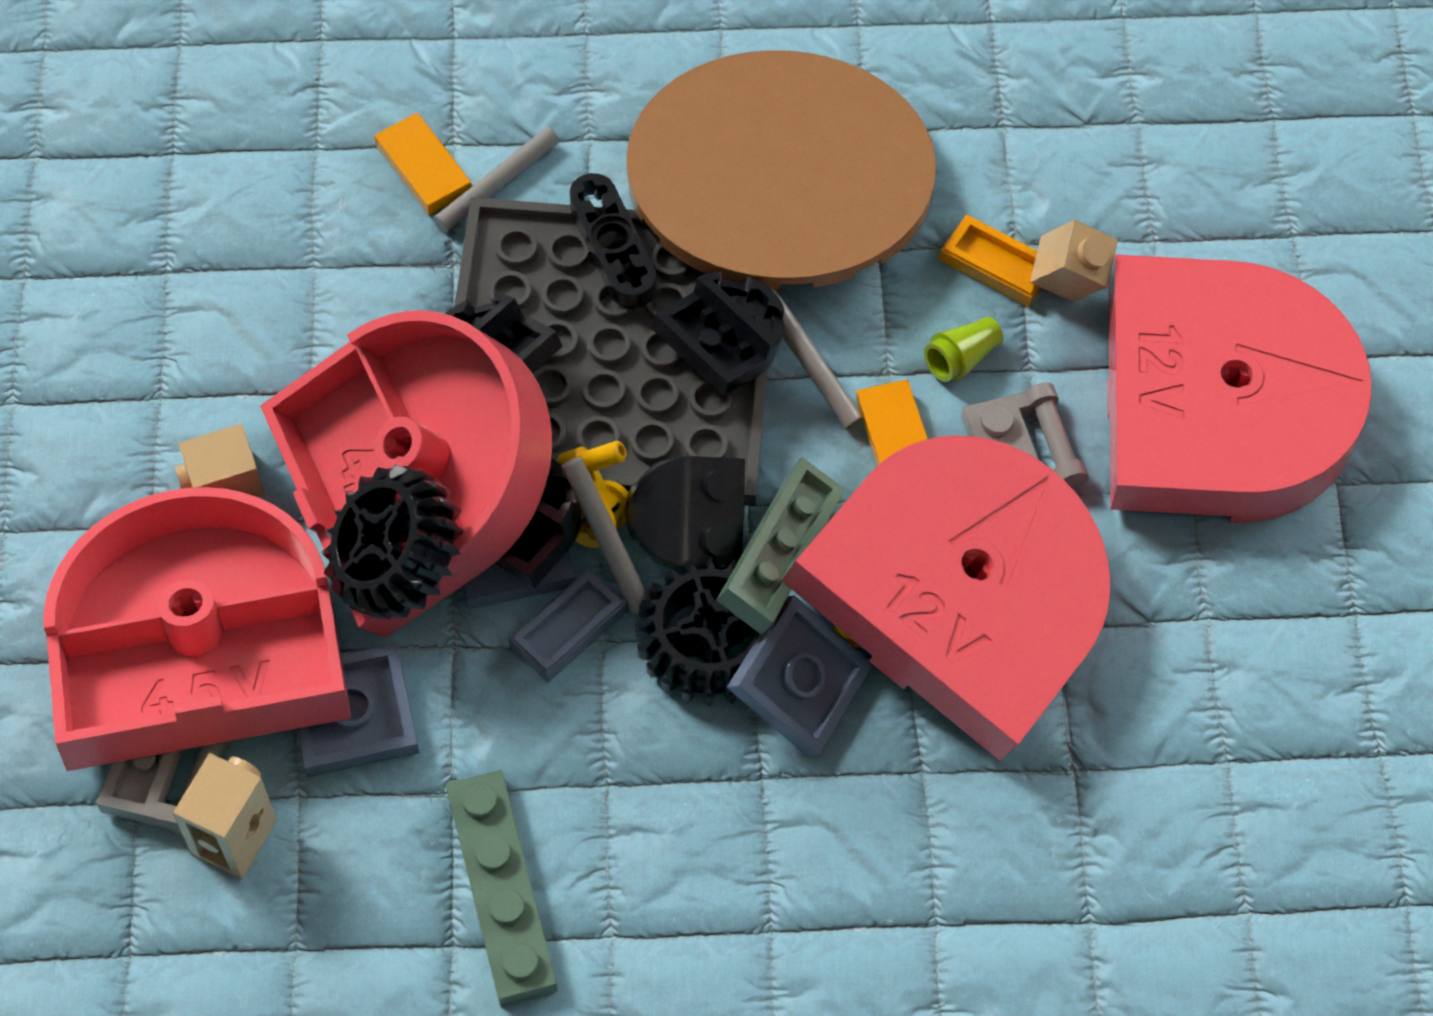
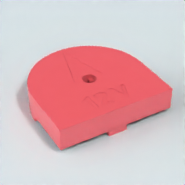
[1107,254,1371,523]
[260,310,552,638]
[781,435,1110,761]
[44,487,351,771]

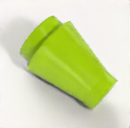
[924,316,1003,382]

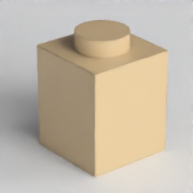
[1030,220,1118,302]
[174,423,264,497]

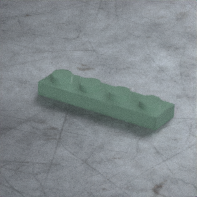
[716,457,845,635]
[446,770,558,1006]

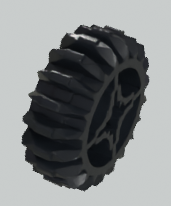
[322,465,464,620]
[635,557,760,707]

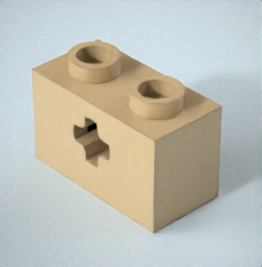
[173,753,277,879]

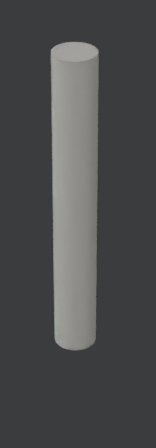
[433,127,559,233]
[770,287,863,429]
[561,457,650,614]

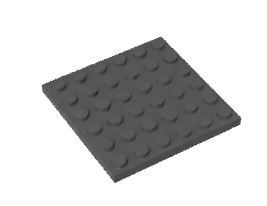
[454,197,768,506]

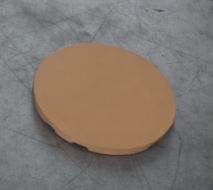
[627,50,936,290]

